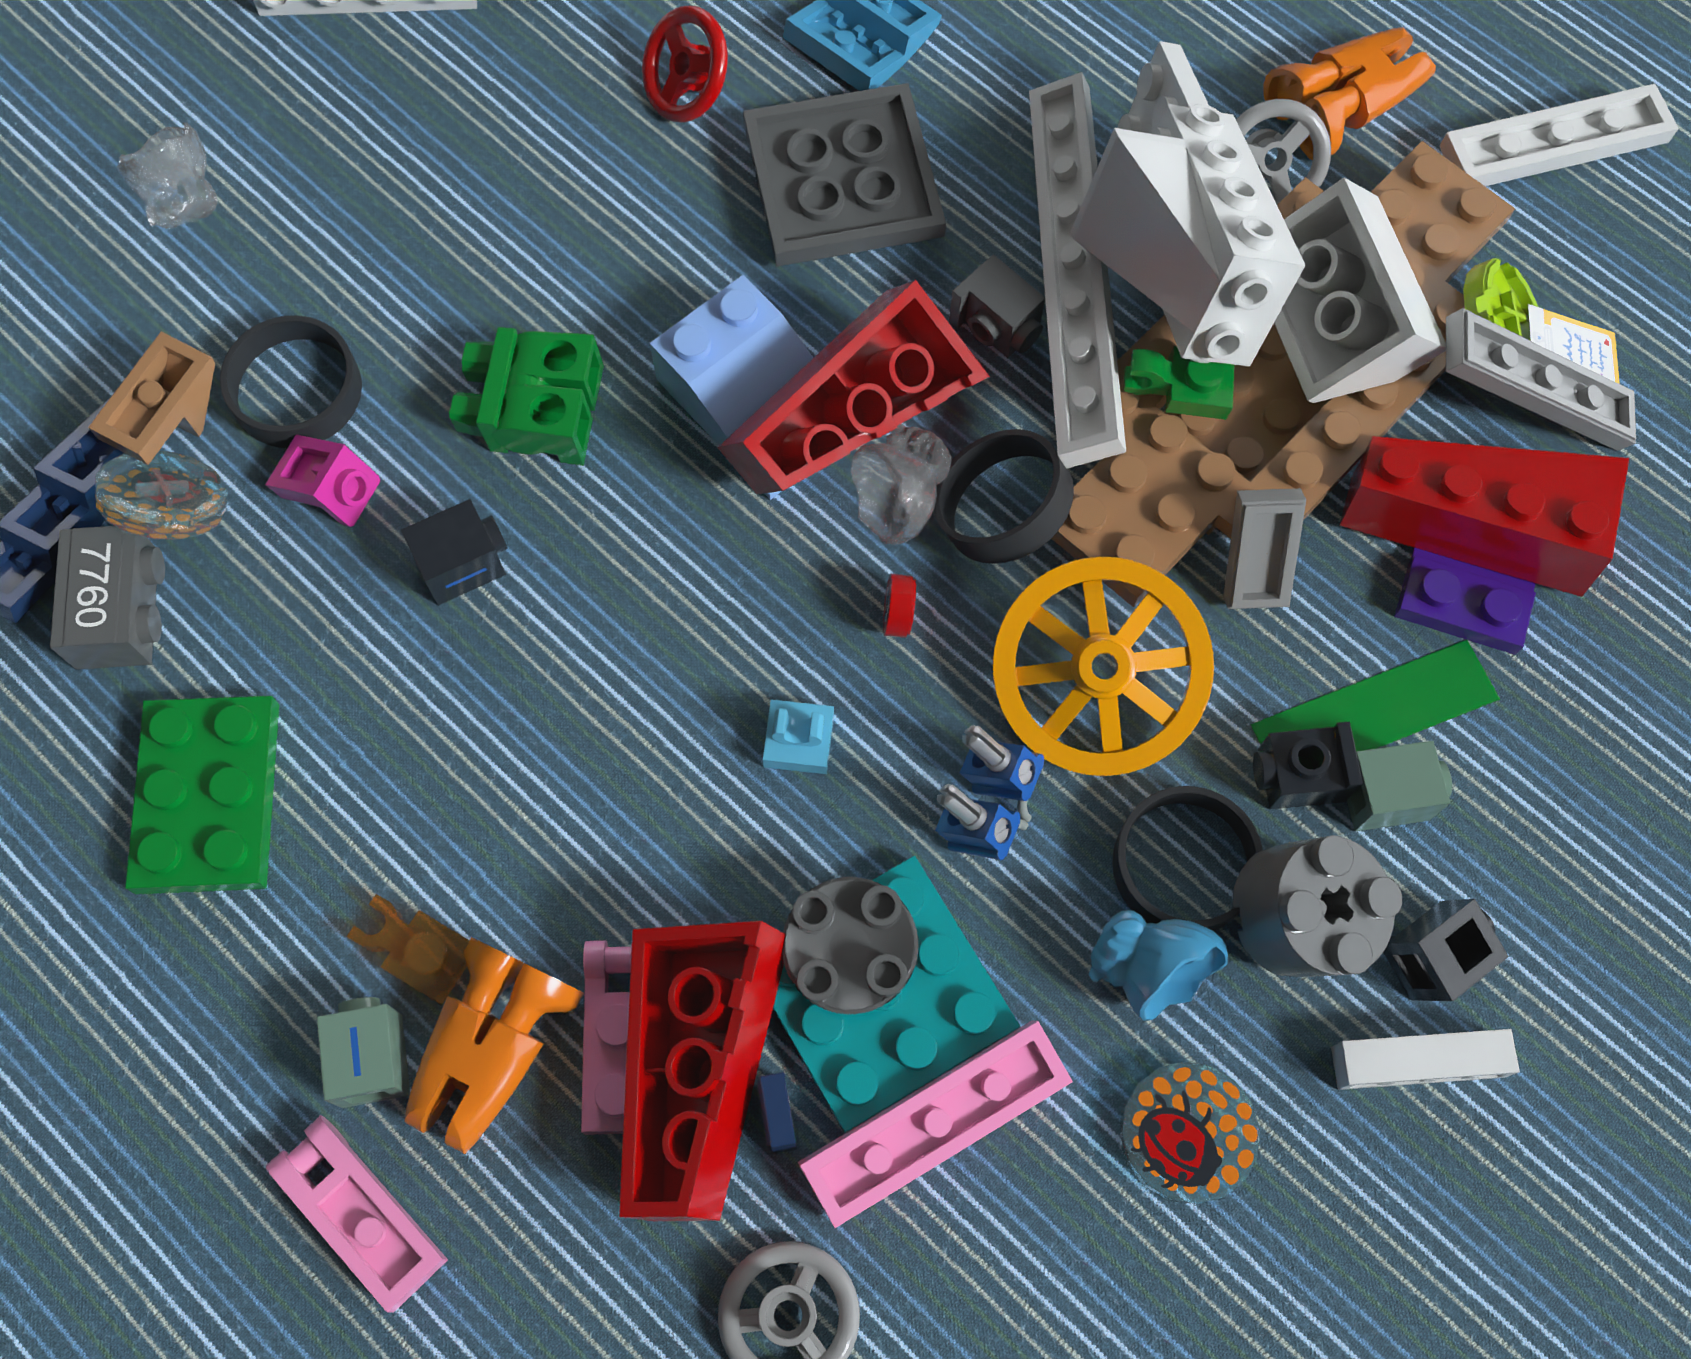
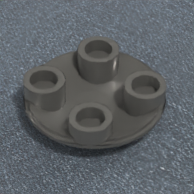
[782,877,918,1014]

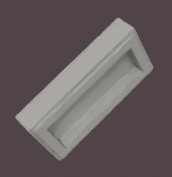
[1223,488,1306,609]

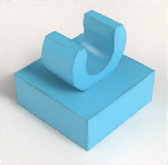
[763,700,834,774]

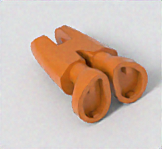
[1263,27,1436,160]
[404,937,584,1154]

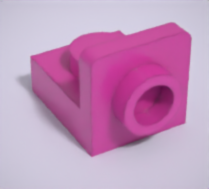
[265,435,380,527]

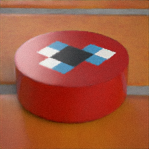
[883,573,916,638]

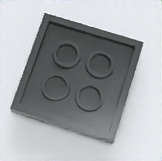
[743,83,946,267]

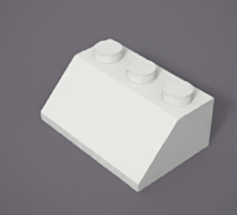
[1274,178,1446,403]

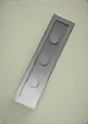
[1446,308,1636,451]

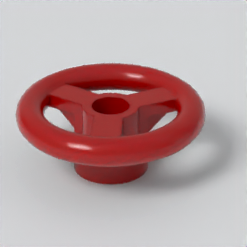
[642,5,728,123]

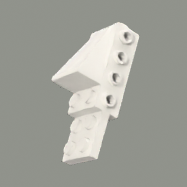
[1071,41,1305,366]

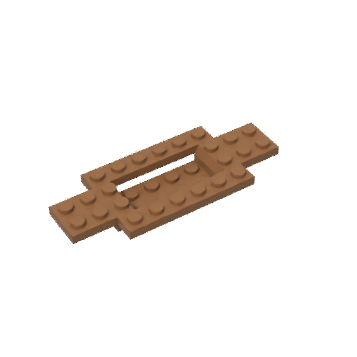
[1051,141,1515,608]

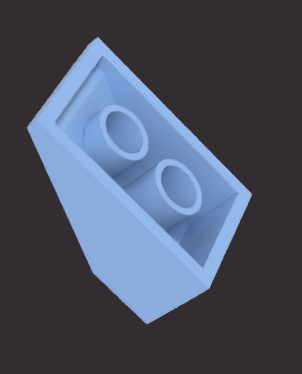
[650,275,813,500]

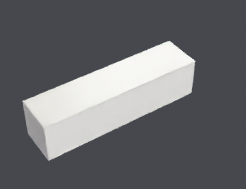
[1331,1029,1520,1090]

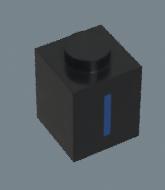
[401,499,508,606]

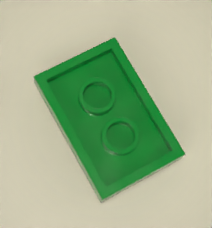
[125,696,279,894]

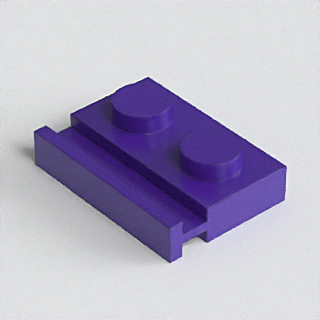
[1394,547,1536,655]

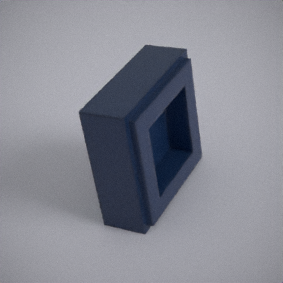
[757,1072,797,1154]

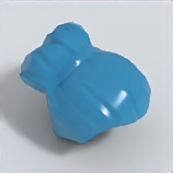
[1089,911,1228,1021]

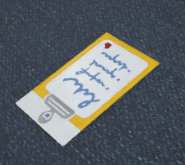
[1528,304,1620,384]

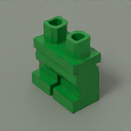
[449,327,604,466]

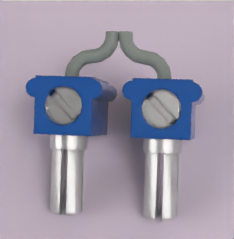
[935,725,1044,860]

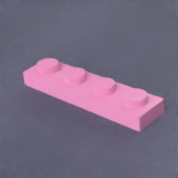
[798,1020,1073,1228]

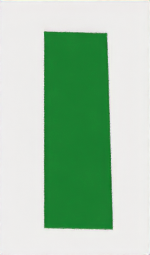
[1250,640,1500,769]

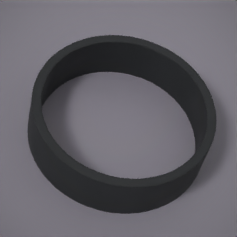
[220,315,362,449]
[933,429,1074,564]
[1112,786,1263,931]

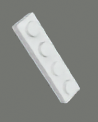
[1439,84,1679,186]

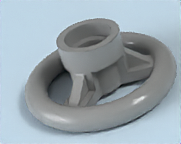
[1236,99,1331,205]
[718,1241,860,1359]

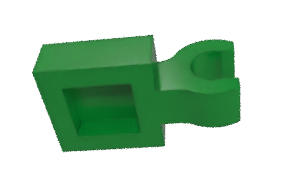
[1123,346,1234,420]

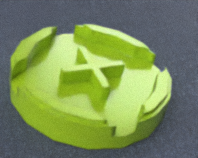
[1463,258,1538,341]

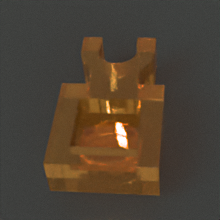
[346,894,470,1005]

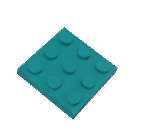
[773,856,1021,1134]

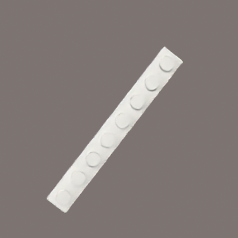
[1029,72,1126,469]

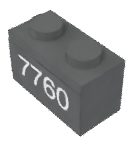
[50,525,165,670]

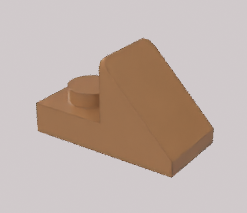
[88,331,215,465]

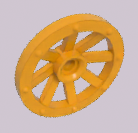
[993,557,1214,776]

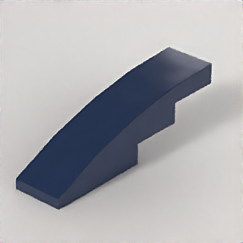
[0,396,144,623]

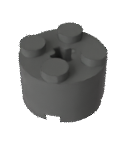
[1233,835,1402,977]

